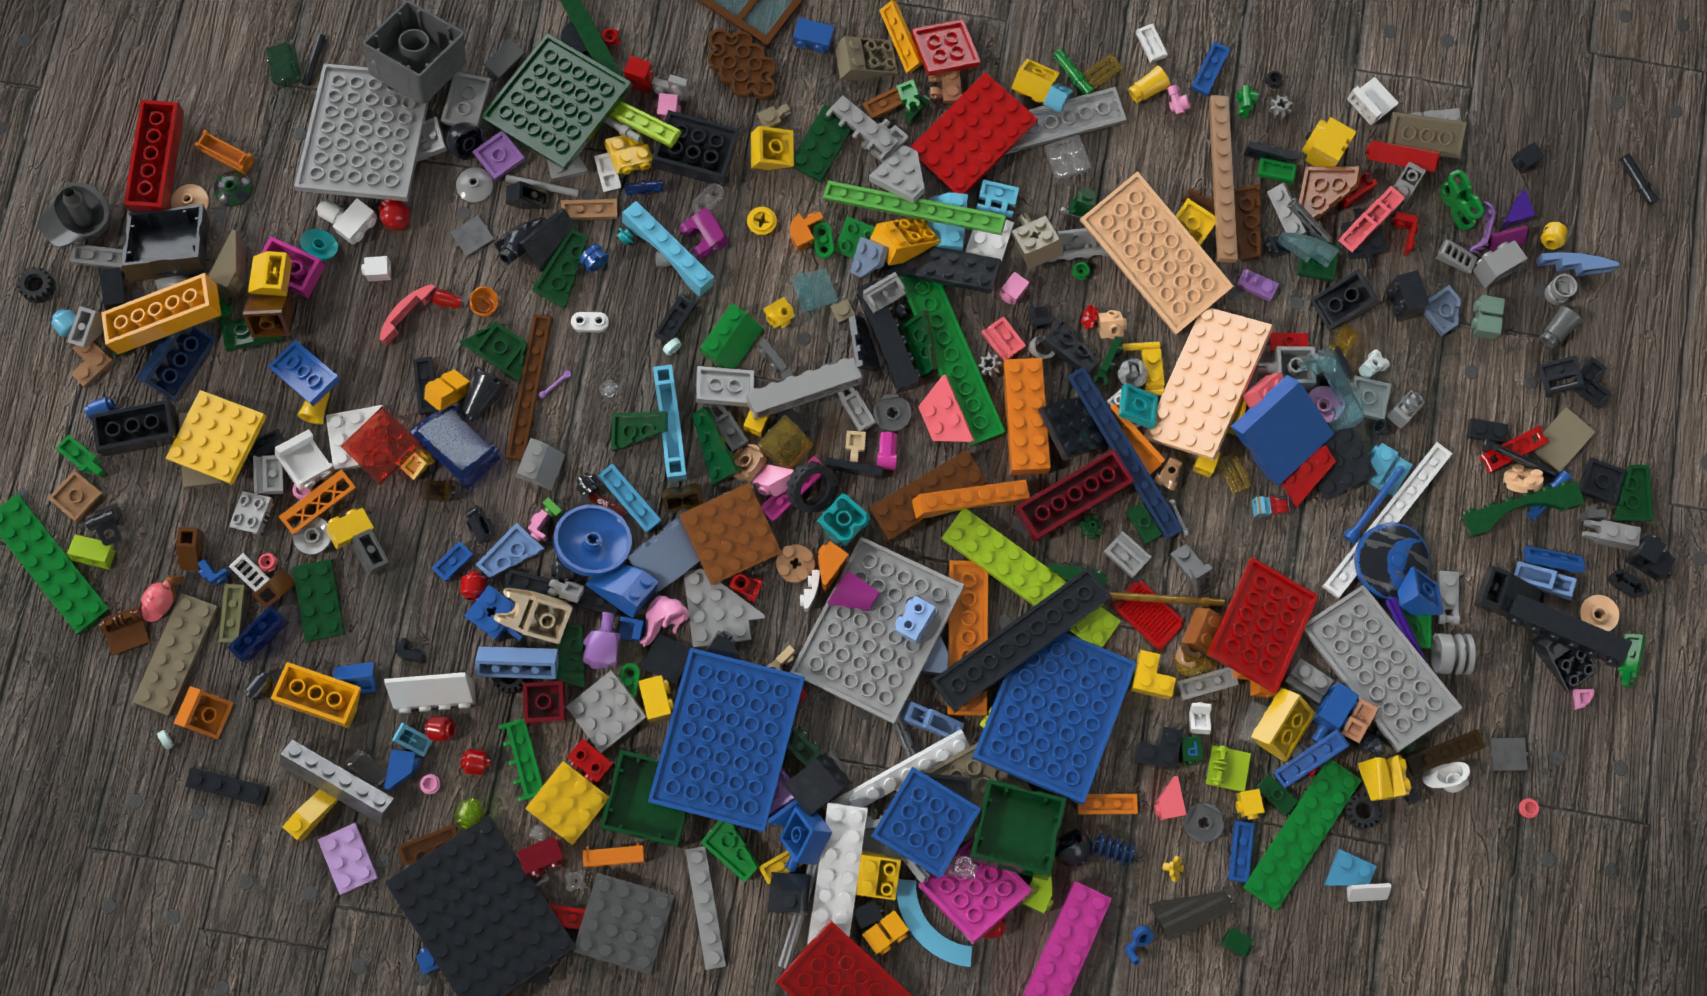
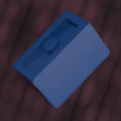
[333,662,377,693]

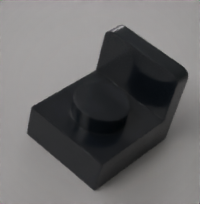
[1264,233,1294,259]
[396,637,426,664]

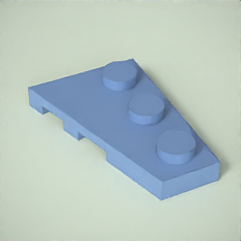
[476,523,545,579]

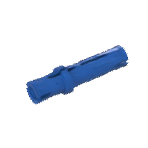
[1526,471,1572,521]

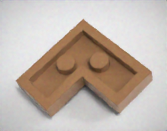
[71,342,114,388]

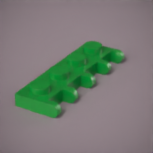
[498,718,543,802]

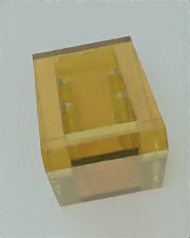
[1328,324,1359,356]

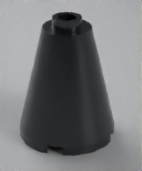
[462,366,509,421]

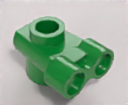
[1236,85,1258,118]

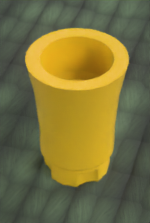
[1128,66,1171,104]
[297,391,330,424]

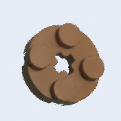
[733,444,767,482]
[776,544,815,584]

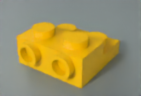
[604,132,653,175]
[1175,199,1215,246]

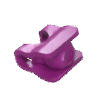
[679,208,729,259]

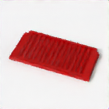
[1111,580,1184,651]

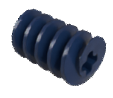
[1090,833,1135,867]

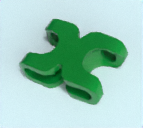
[1439,170,1484,231]

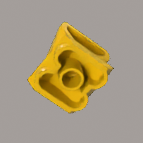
[1358,755,1411,801]

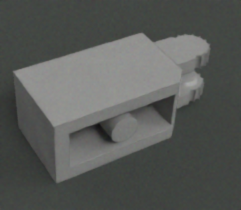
[1582,520,1641,551]

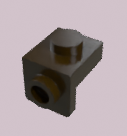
[424,480,455,502]

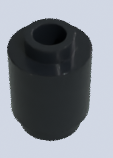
[244,671,274,701]

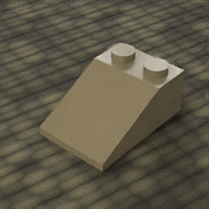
[208,229,246,300]

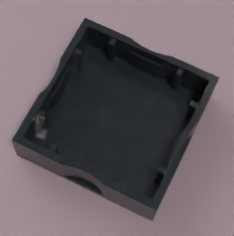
[121,204,210,282]

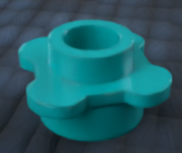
[617,227,634,246]

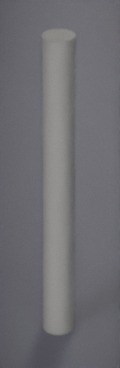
[505,174,579,197]

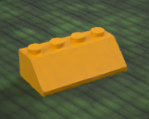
[271,662,361,729]

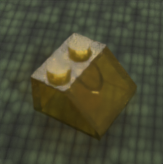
[759,415,813,469]

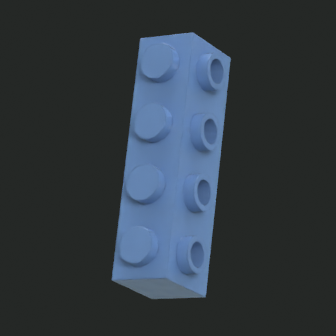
[475,646,559,679]

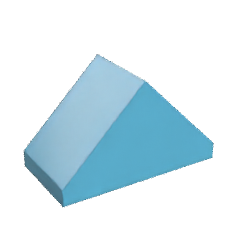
[392,723,432,757]

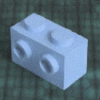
[895,596,937,644]

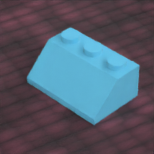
[927,193,968,252]

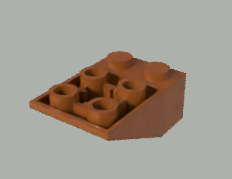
[1181,608,1223,660]

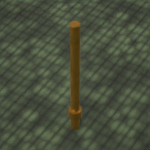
[1109,592,1225,608]

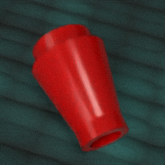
[432,288,462,309]

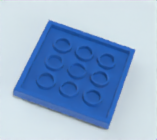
[871,767,981,879]

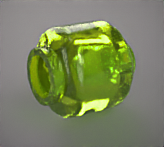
[454,798,484,829]

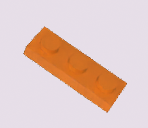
[1077,794,1138,815]

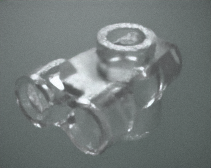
[943,854,978,879]

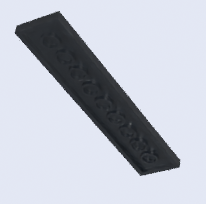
[931,567,1112,713]

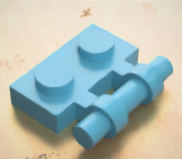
[976,180,1019,219]

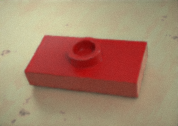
[1269,332,1309,352]

